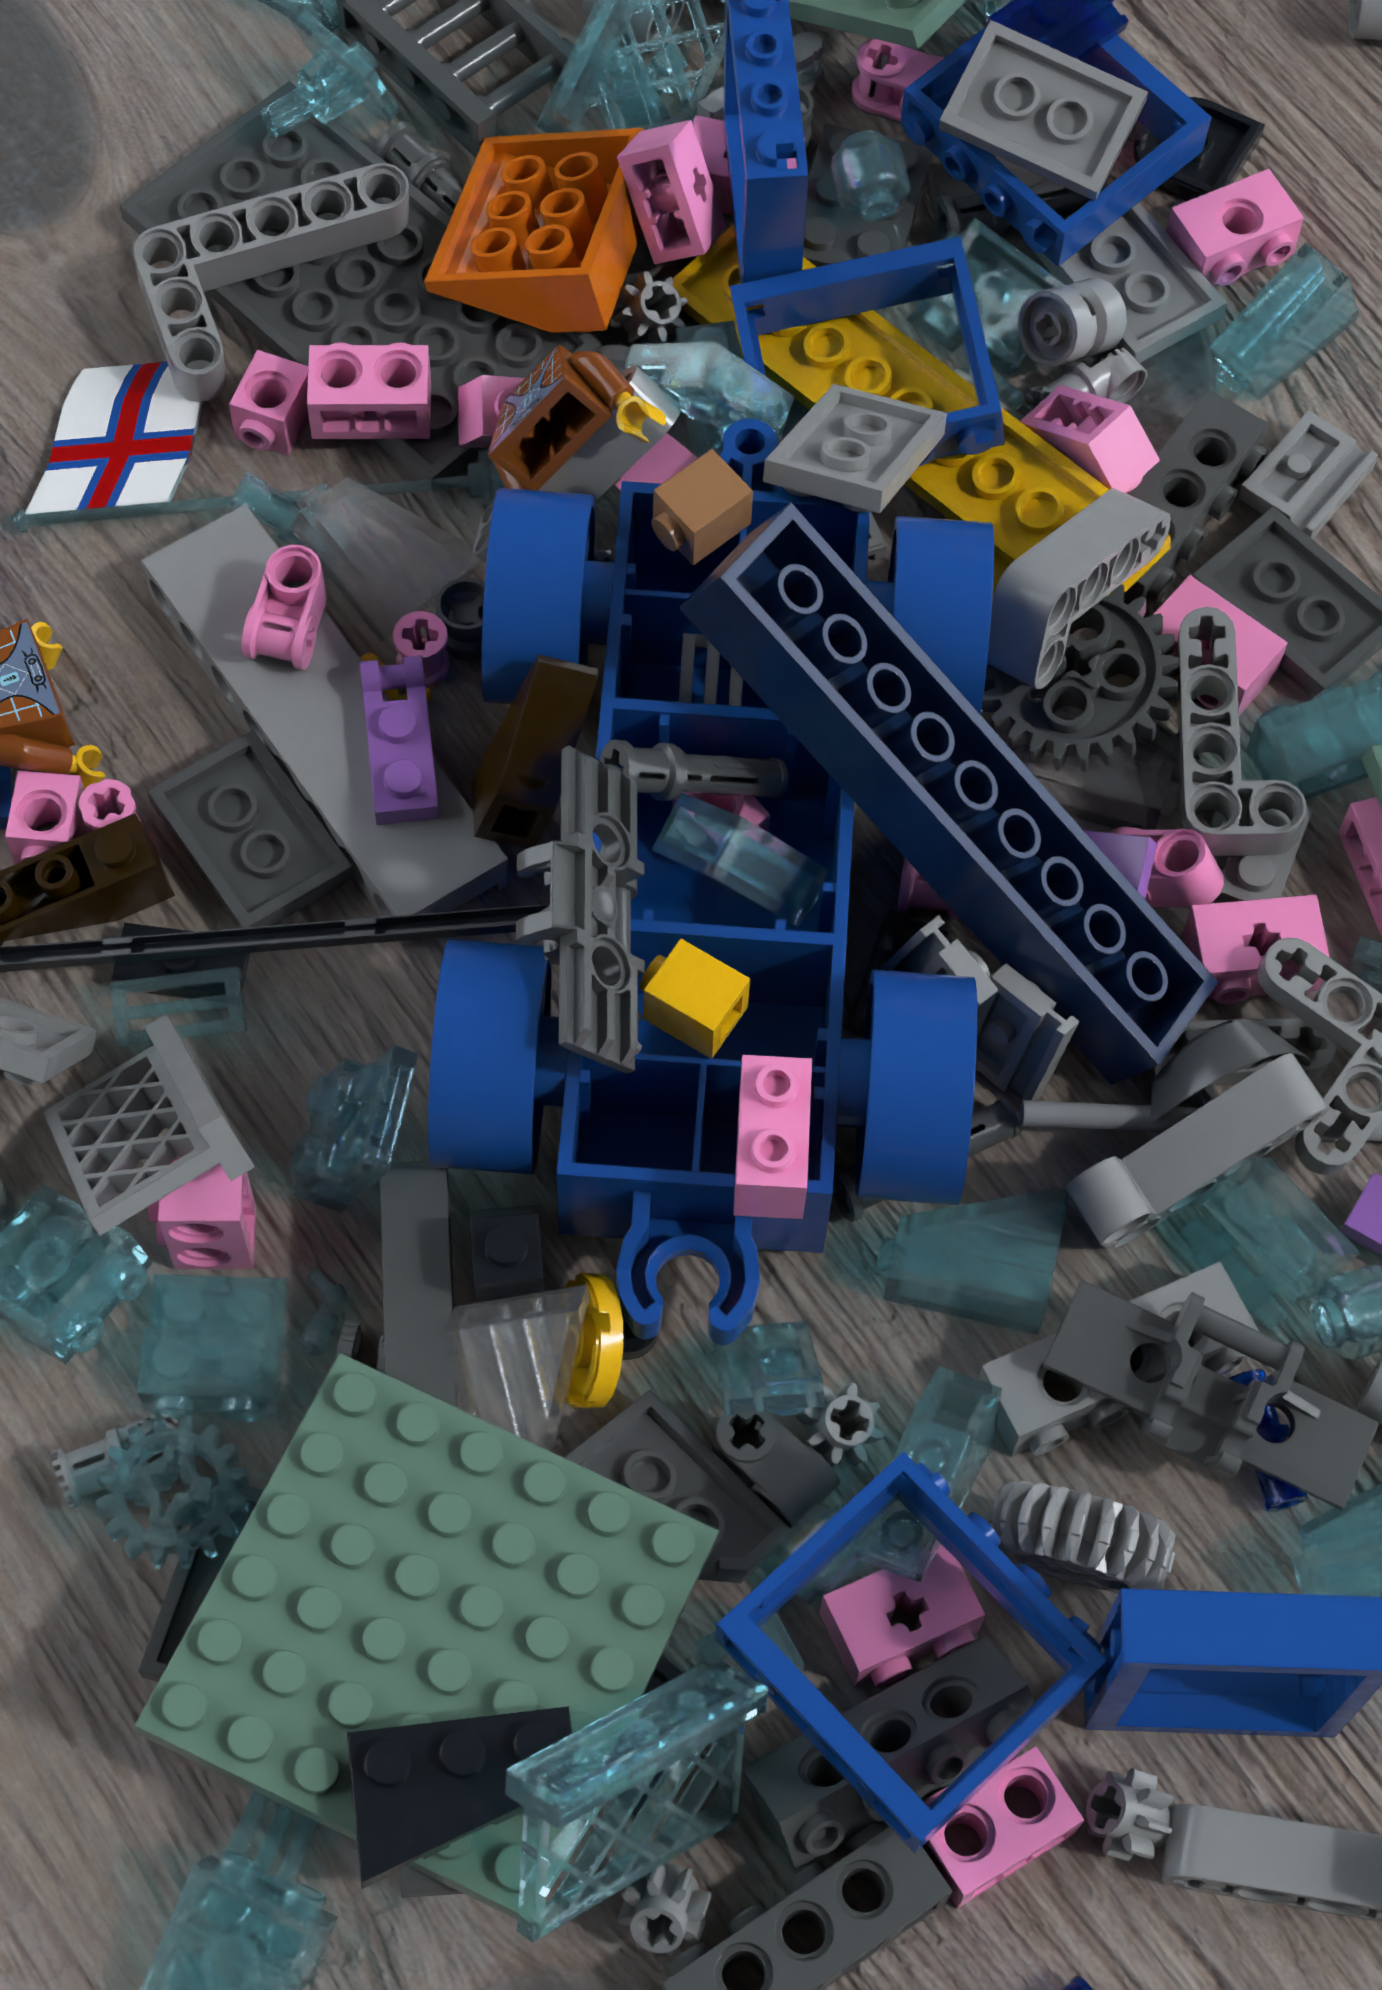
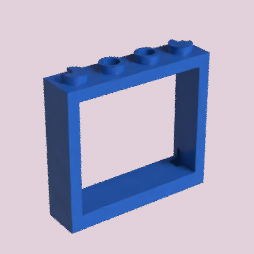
[723,0,808,305]
[900,0,1212,267]
[730,236,1005,467]
[715,1451,1107,1854]
[1084,1588,1382,1738]

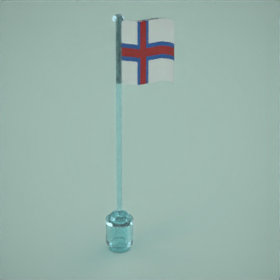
[13,360,505,533]

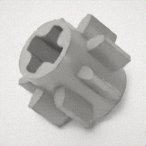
[613,271,688,349]
[796,1383,884,1467]
[1086,1768,1174,1861]
[617,1860,711,1956]

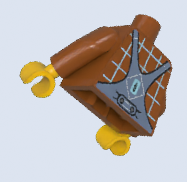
[488,345,666,491]
[0,619,106,790]

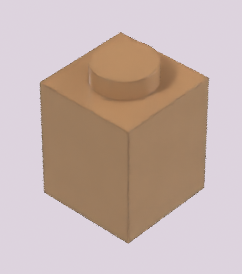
[651,449,753,565]

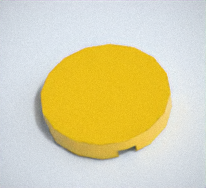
[552,1273,623,1409]

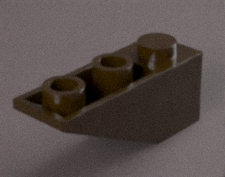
[472,654,599,848]
[0,813,175,942]

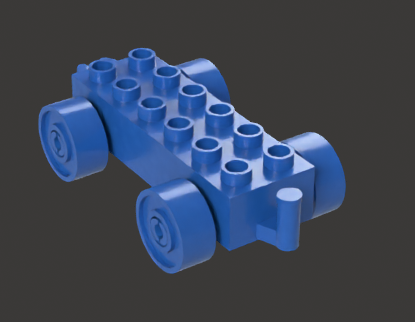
[428,419,994,1345]

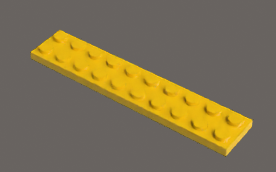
[672,224,1171,596]

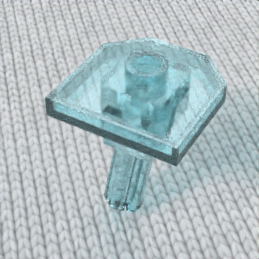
[260,6,401,136]

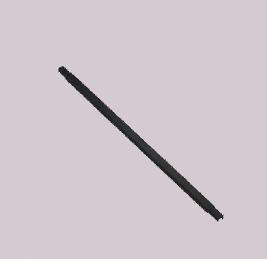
[0,904,549,972]

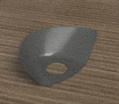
[1150,1018,1311,1122]

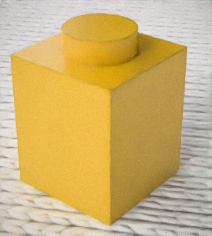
[639,939,750,1059]

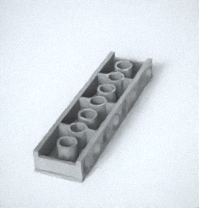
[141,504,508,947]

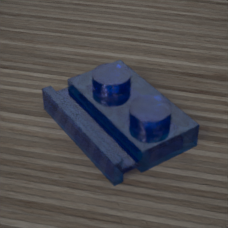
[985,0,1129,60]

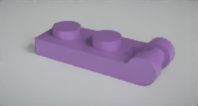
[360,655,440,825]

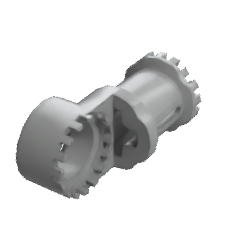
[1026,348,1147,411]
[50,1414,195,1509]

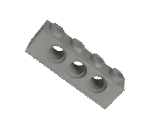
[975,1262,1259,1457]

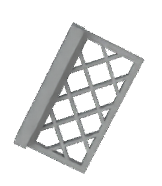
[43,1014,255,1236]

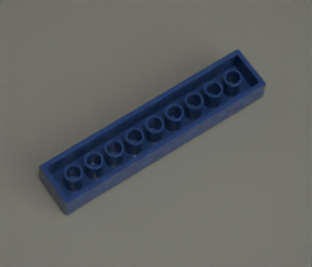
[679,502,1218,1085]

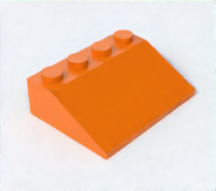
[424,128,644,333]

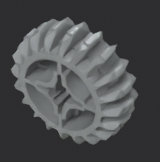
[987,1481,1176,1594]

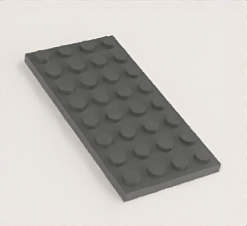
[120,81,601,492]

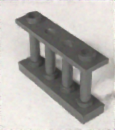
[336,0,582,158]

